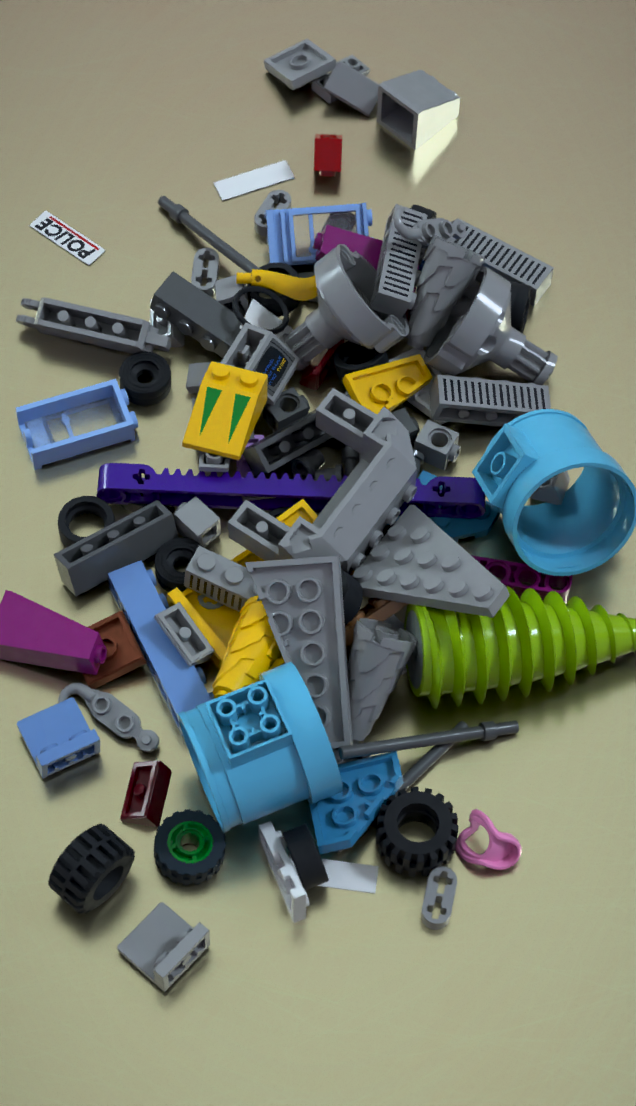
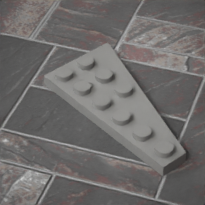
[245,556,353,748]

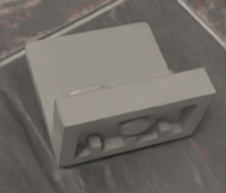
[117,902,210,992]

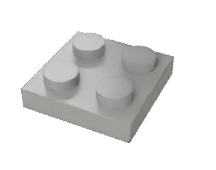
[264,39,336,90]

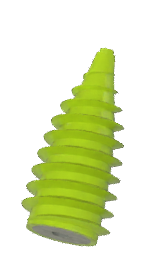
[404,586,636,709]

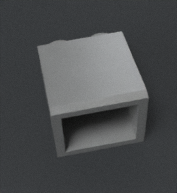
[376,69,460,150]

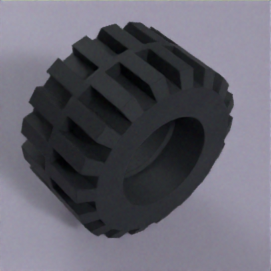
[376,787,459,877]
[48,824,135,914]

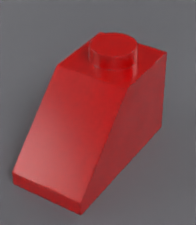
[314,134,342,176]

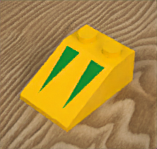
[182,361,268,461]

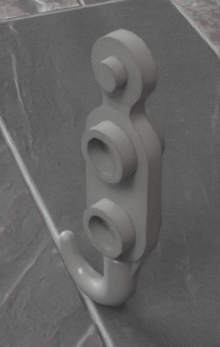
[394,207,466,246]
[58,683,159,752]

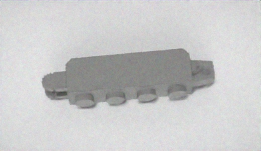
[16,297,172,354]

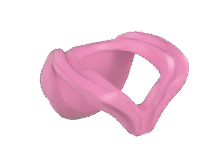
[455,809,522,870]

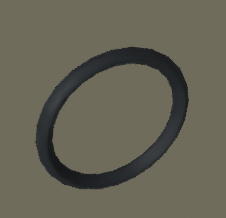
[232,286,289,334]

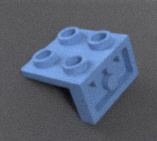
[17,697,100,778]

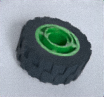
[154,809,226,886]

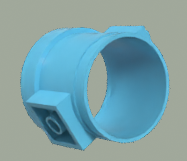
[472,409,636,576]
[177,662,343,833]

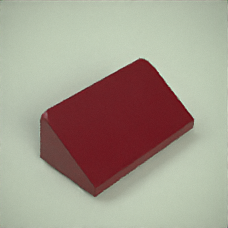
[298,339,344,391]
[120,760,172,827]

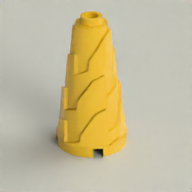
[212,596,282,699]

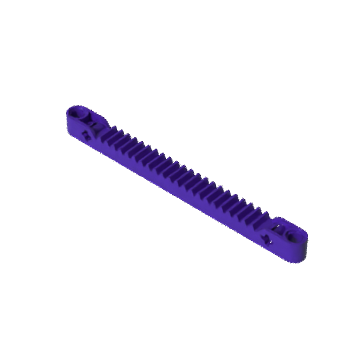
[96,463,486,519]

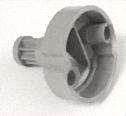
[279,244,409,371]
[424,266,558,385]

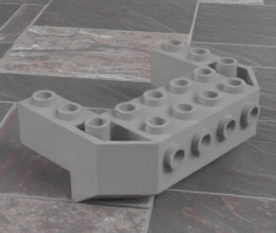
[228,388,417,575]

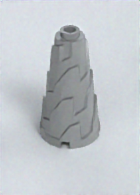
[406,235,485,350]
[347,618,417,744]

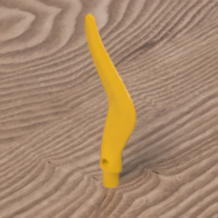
[236,269,317,301]

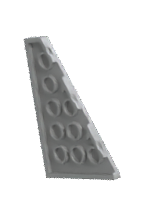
[352,505,510,618]

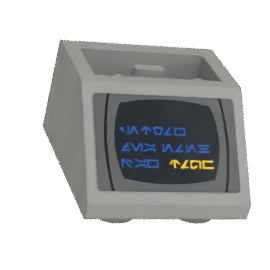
[221,323,300,405]

